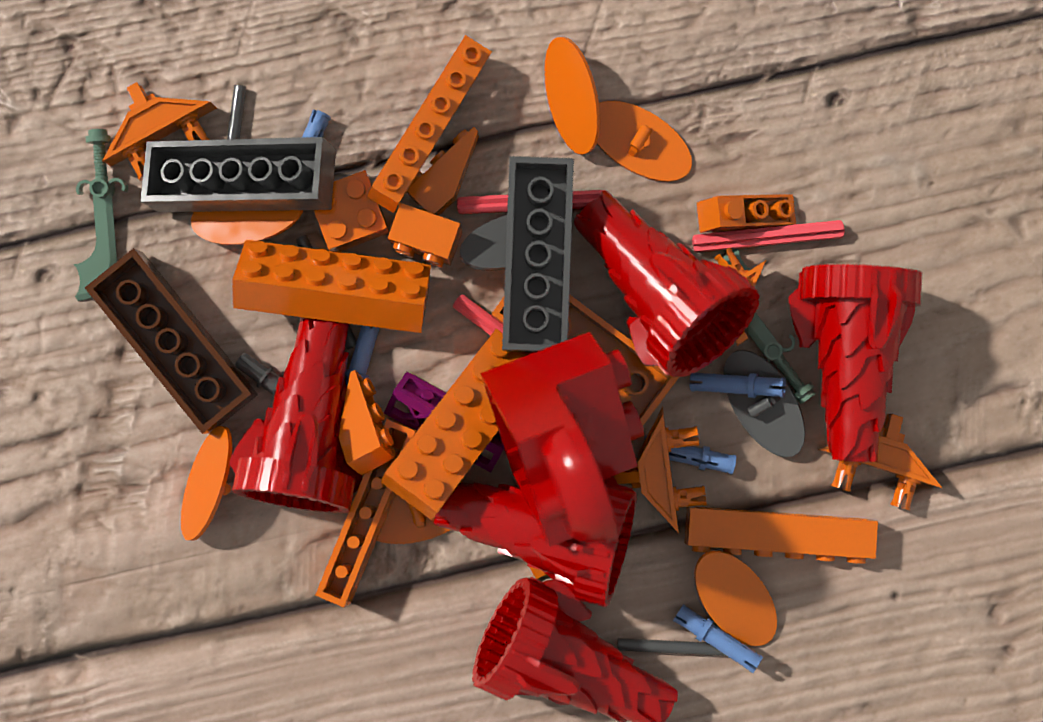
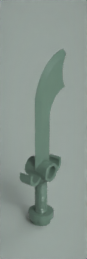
[74,129,128,301]
[723,249,816,404]

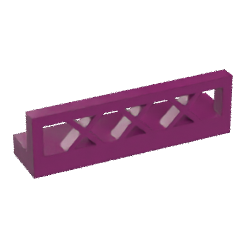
[384,372,504,473]

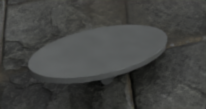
[460,215,507,271]
[724,350,805,457]

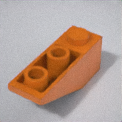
[407,127,479,216]
[697,194,796,233]
[339,370,394,476]

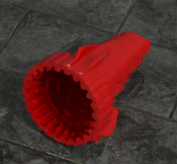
[574,191,760,377]
[788,264,923,462]
[229,317,362,513]
[433,476,637,607]
[472,577,678,722]

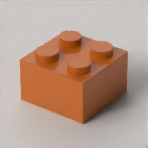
[314,170,390,252]
[388,203,463,268]

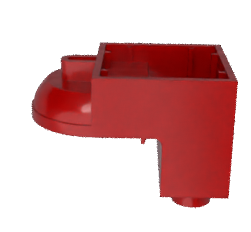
[480,332,644,547]

